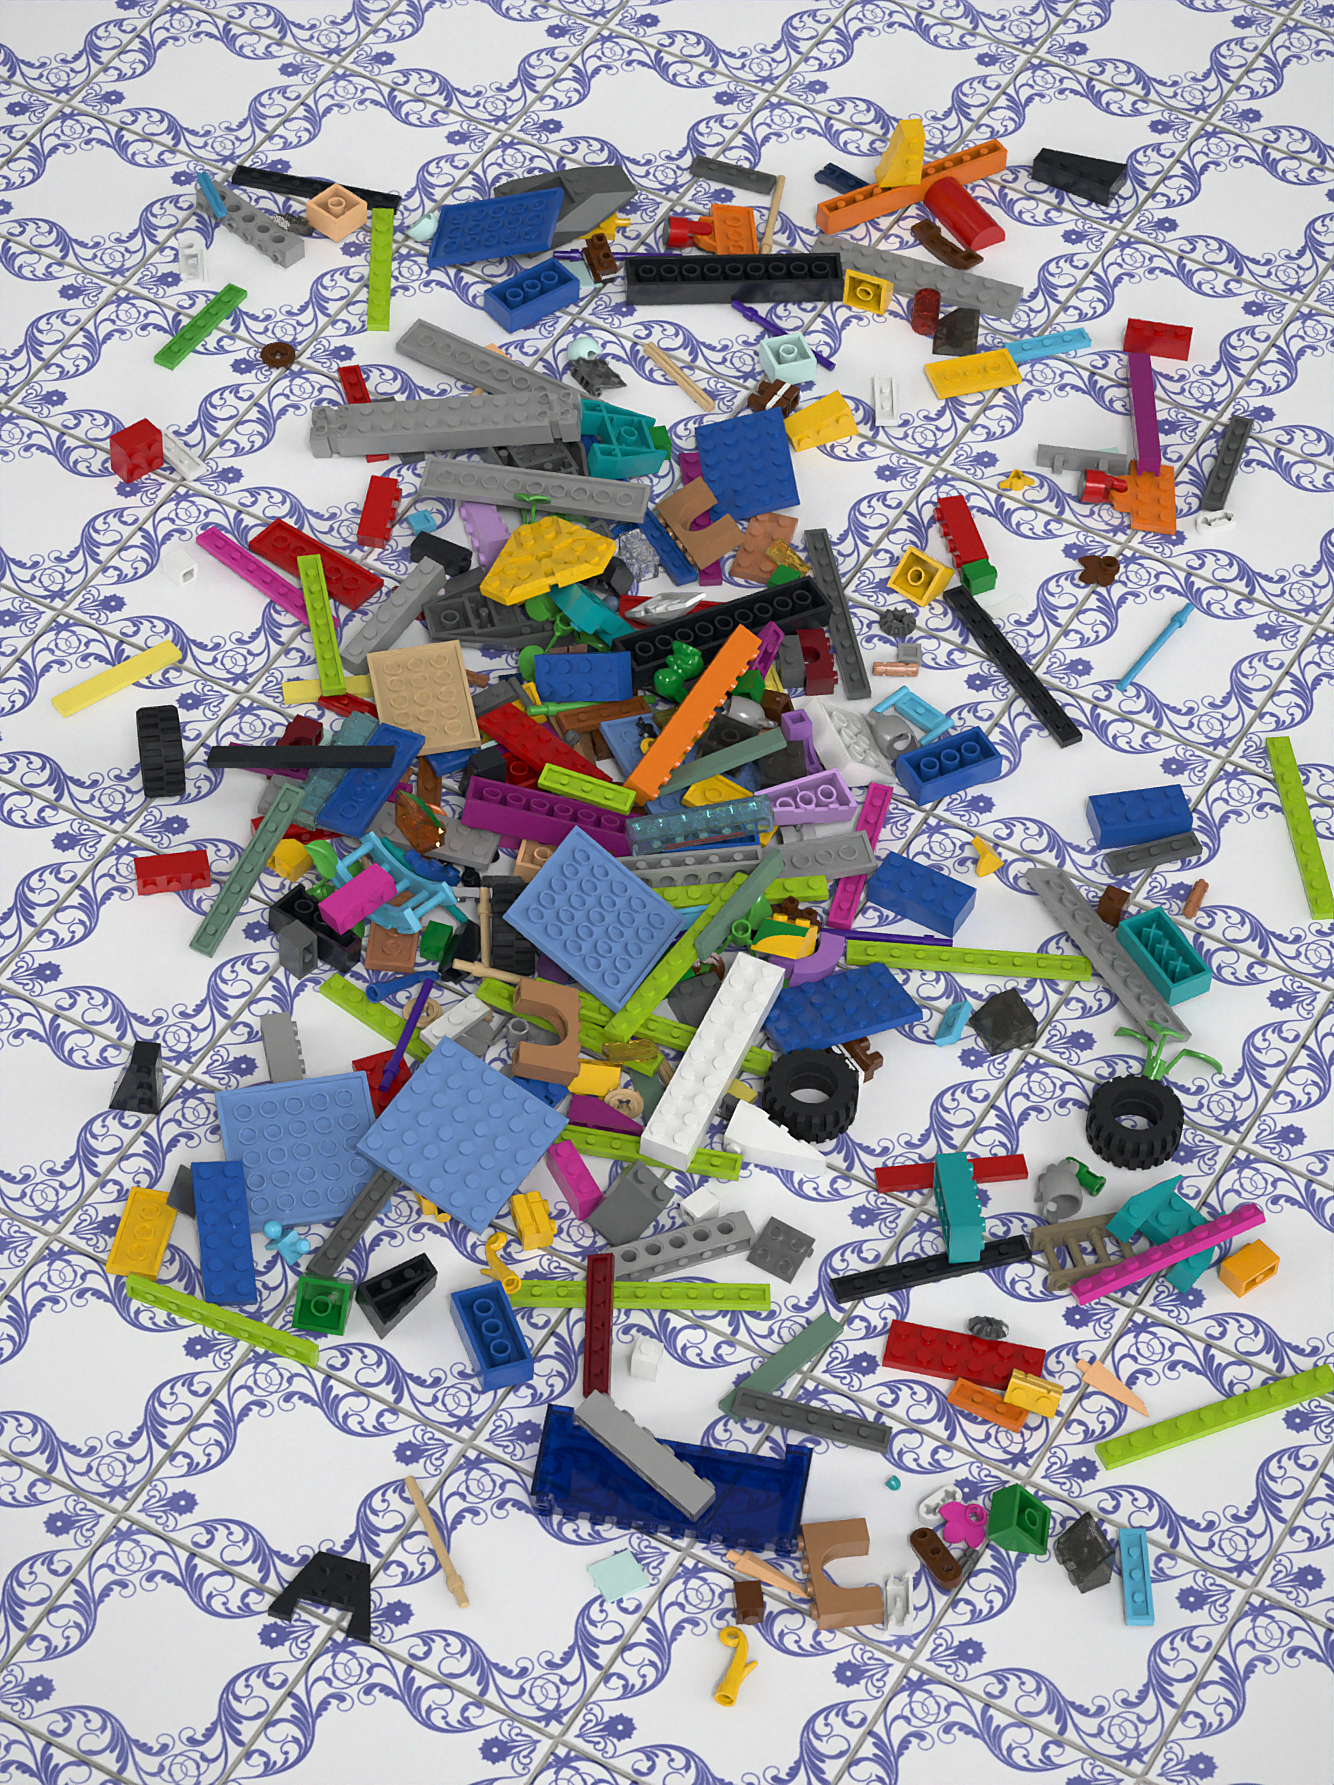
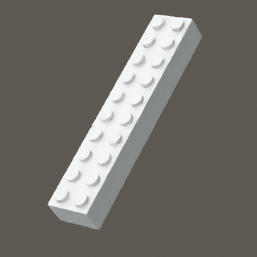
[639,952,785,1172]

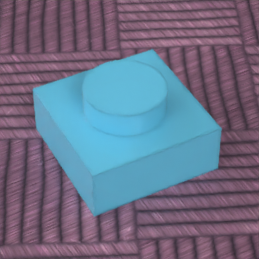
[406,509,437,537]

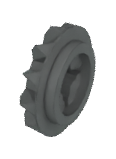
[879,607,916,637]
[967,1316,1009,1340]

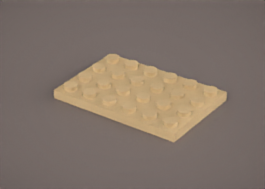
[366,640,481,756]

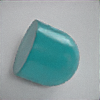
[885,1475,901,1491]

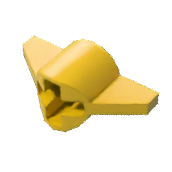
[999,469,1035,491]

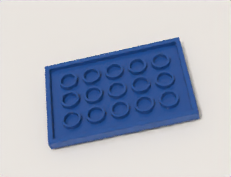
[426,187,565,268]
[694,406,801,523]
[762,962,923,1055]

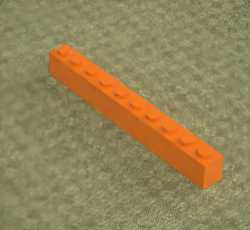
[816,138,1008,235]
[621,624,762,806]

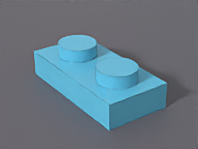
[933,1000,973,1047]

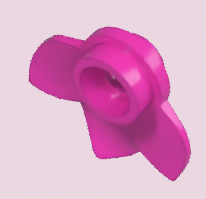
[938,1501,987,1549]

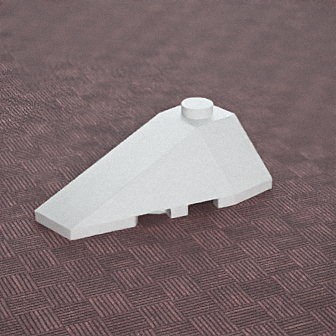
[625,592,706,626]
[723,1100,827,1177]

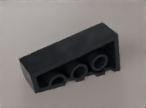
[1031,148,1128,207]
[268,883,362,974]

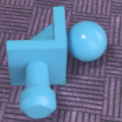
[263,1220,310,1266]

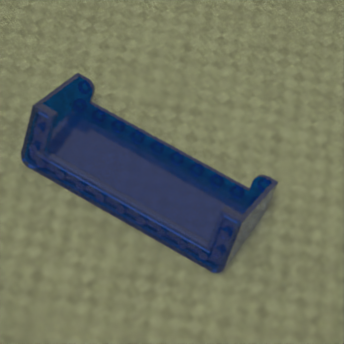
[530,1403,814,1558]

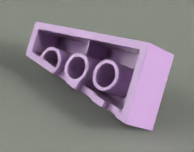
[458,500,512,574]
[747,767,858,827]

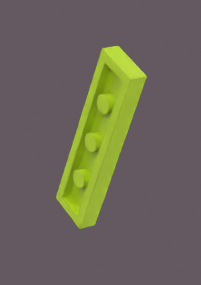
[538,763,637,816]

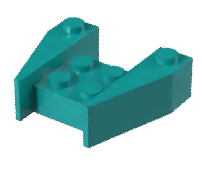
[580,399,667,480]
[546,582,637,647]
[1105,1174,1226,1294]

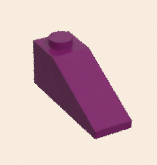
[746,621,785,681]
[567,1094,643,1137]

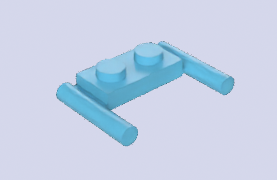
[871,686,955,747]

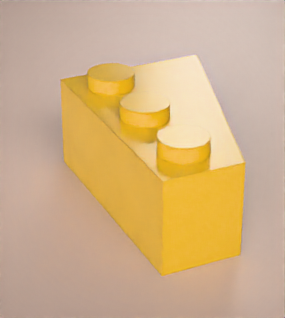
[874,118,926,188]
[784,390,859,453]

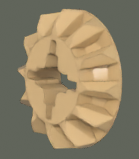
[403,997,443,1030]
[604,1085,644,1119]

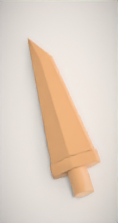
[1076,1359,1150,1418]
[726,1549,809,1599]

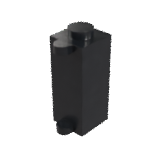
[410,530,473,577]
[437,919,481,985]

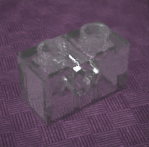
[618,528,659,583]

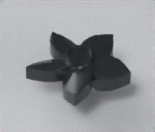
[635,716,658,739]

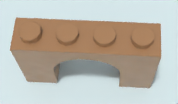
[655,476,746,570]
[512,977,581,1086]
[796,1518,884,1630]

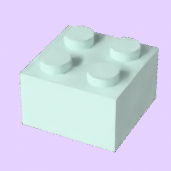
[759,332,817,385]

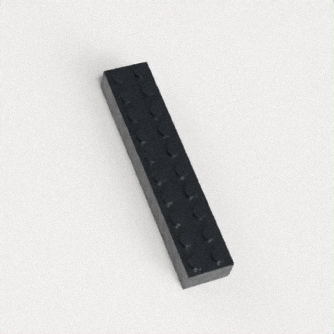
[623,252,844,305]
[610,575,833,690]

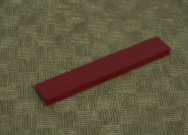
[583,1253,615,1399]

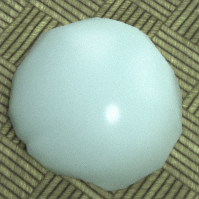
[405,213,438,242]
[566,336,602,361]

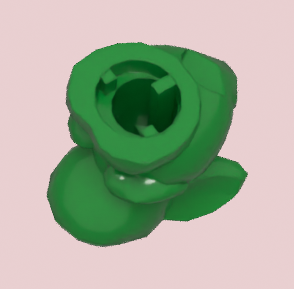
[653,640,704,704]

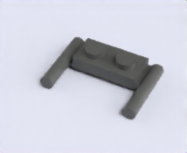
[471,677,535,740]

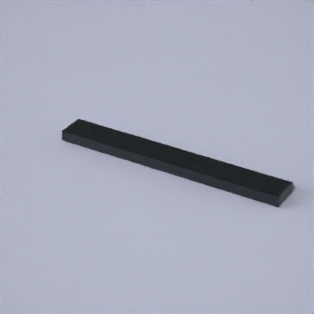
[232,165,402,215]
[206,745,397,768]
[829,1234,1032,1305]

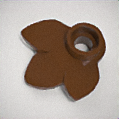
[1078,555,1120,587]

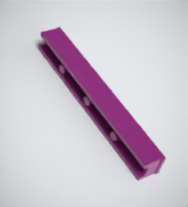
[1126,353,1162,477]

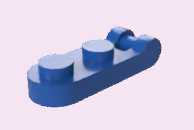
[404,849,462,887]

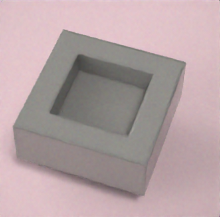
[898,643,922,667]

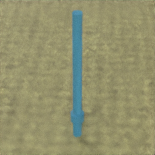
[1116,603,1195,692]

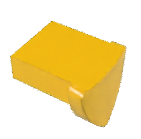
[971,835,1004,877]

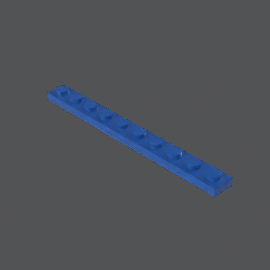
[581,434,698,586]

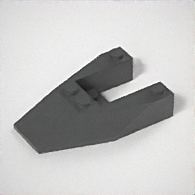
[493,165,638,259]
[476,438,589,477]
[422,577,574,652]

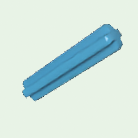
[197,171,227,218]

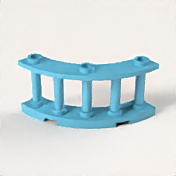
[330,831,458,934]

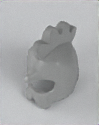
[717,695,778,735]
[865,711,921,759]
[1034,1159,1083,1225]

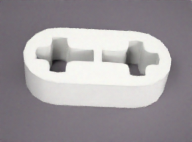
[1196,509,1237,537]
[918,1485,962,1527]

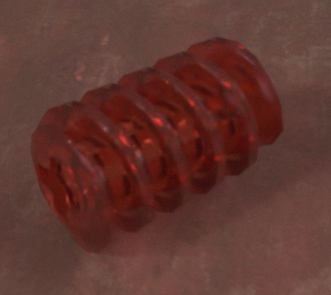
[911,288,941,336]

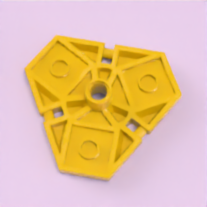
[479,516,617,606]

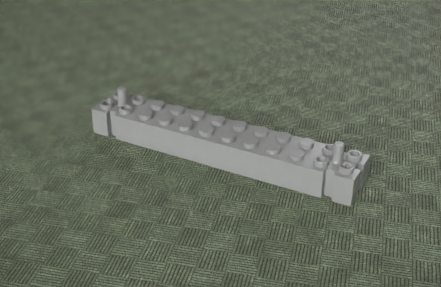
[309,389,582,458]

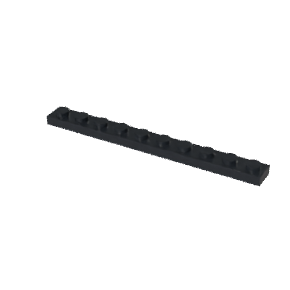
[943,585,1083,748]

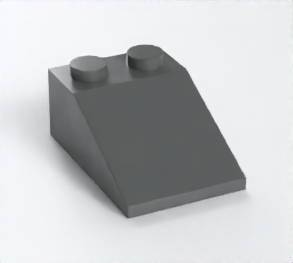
[669,971,722,1028]
[585,1159,675,1247]

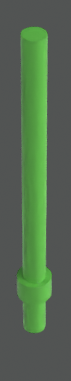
[527,695,656,717]

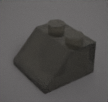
[932,307,980,357]
[969,988,1038,1057]
[1055,1511,1116,1594]

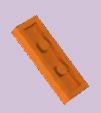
[947,1377,1030,1434]

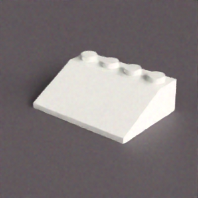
[804,696,898,787]

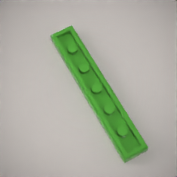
[154,283,247,371]

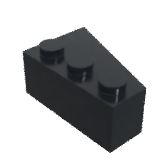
[578,556,635,600]
[458,746,507,799]
[108,1040,164,1115]
[355,1252,438,1340]

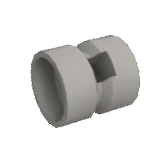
[777,823,817,845]

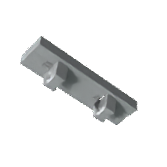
[1036,444,1128,476]

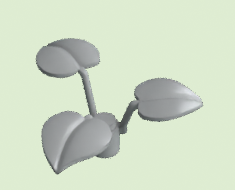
[454,1018,560,1080]

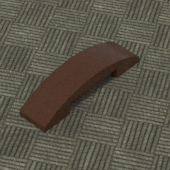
[911,218,984,270]

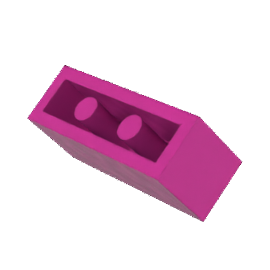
[318,862,398,935]
[546,1139,603,1221]

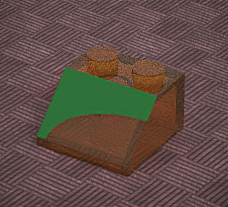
[395,790,447,855]

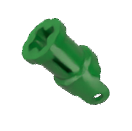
[1065,1157,1107,1197]

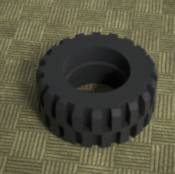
[136,705,186,798]
[492,883,535,976]
[762,1048,859,1144]
[1086,1074,1184,1171]

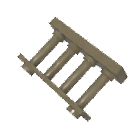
[1029,1212,1135,1292]

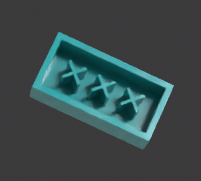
[1117,906,1213,1007]
[933,1152,986,1263]

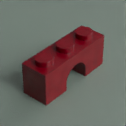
[796,628,838,696]
[266,714,324,780]

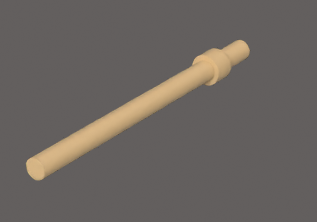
[759,175,786,254]
[477,887,493,1023]
[452,958,593,995]
[404,1476,470,1609]

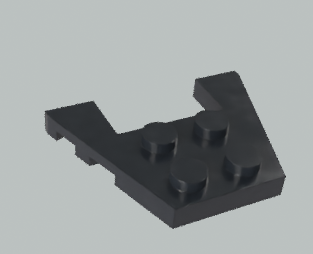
[268,1551,371,1643]

